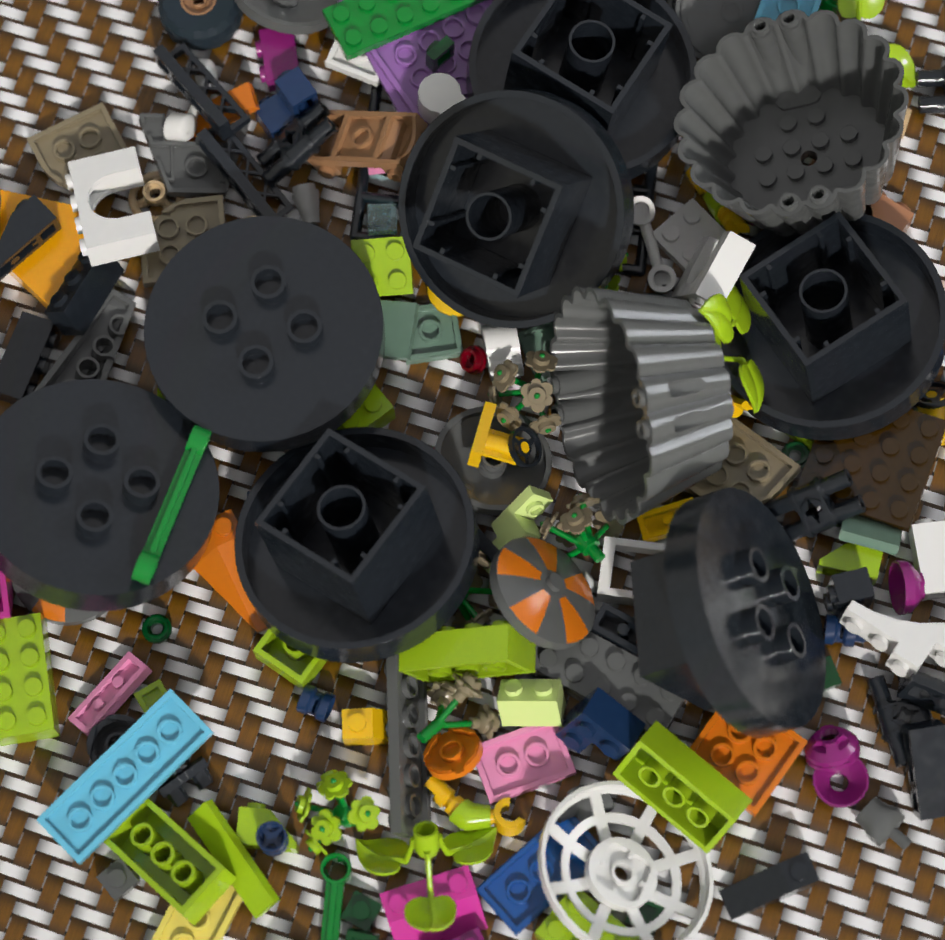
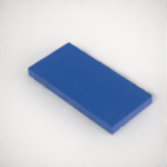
[476,817,599,936]

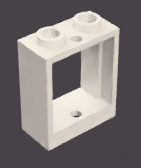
[597,536,665,606]

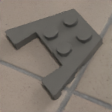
[139,113,250,198]

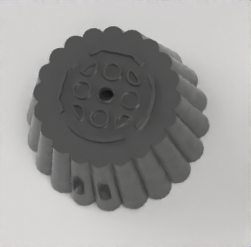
[673,9,909,237]
[547,286,734,525]

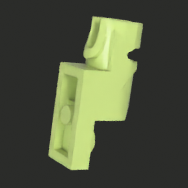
[484,485,553,573]

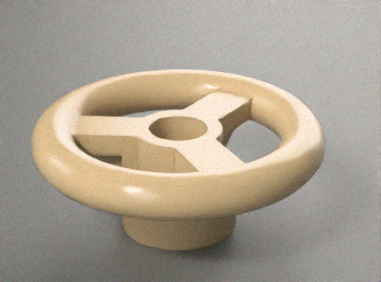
[128,171,185,222]

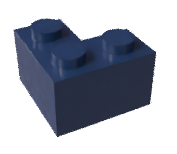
[254,66,318,141]
[555,687,646,761]

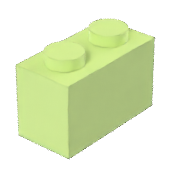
[497,679,566,726]

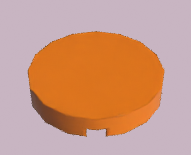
[423,727,483,780]

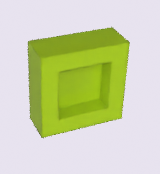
[134,679,167,713]

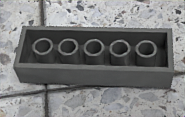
[528,632,685,736]

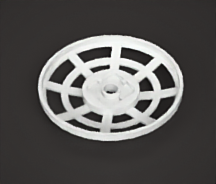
[537,780,714,940]

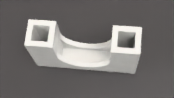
[65,146,160,267]
[670,230,756,309]
[908,518,945,601]

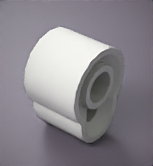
[418,73,466,124]
[481,325,524,382]

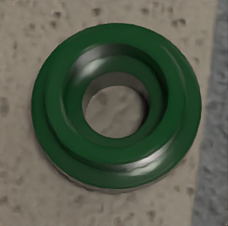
[781,441,810,469]
[142,614,172,644]

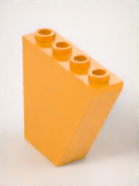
[0,189,95,308]

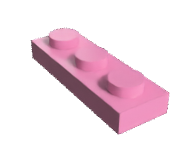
[67,651,152,736]

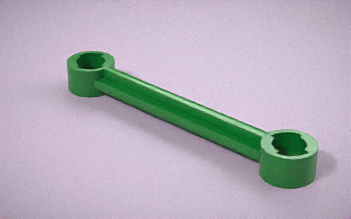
[131,425,212,586]
[320,853,352,940]

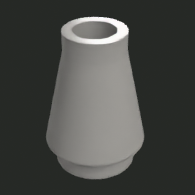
[291,183,321,226]

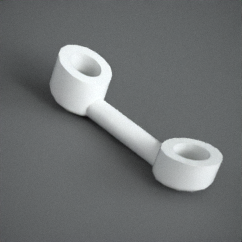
[163,59,218,142]
[633,196,677,294]

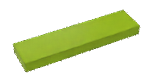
[187,799,280,919]

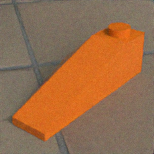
[194,509,268,633]

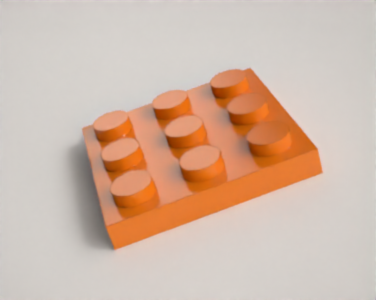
[690,712,808,817]

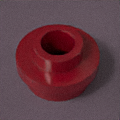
[460,345,487,374]

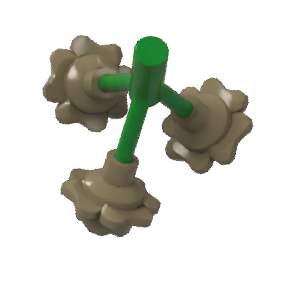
[417,671,500,744]

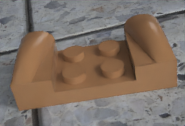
[307,110,428,182]

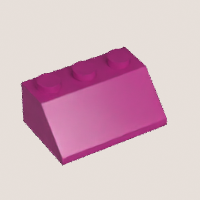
[379,865,488,940]

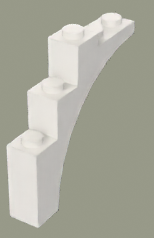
[839,600,945,679]

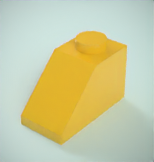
[342,708,388,746]

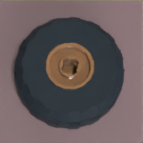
[158,0,243,51]

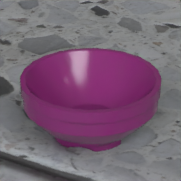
[888,560,925,615]
[804,724,861,772]
[813,758,869,808]

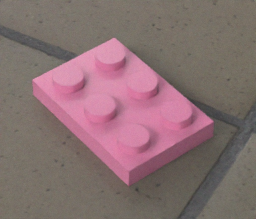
[476,726,576,806]

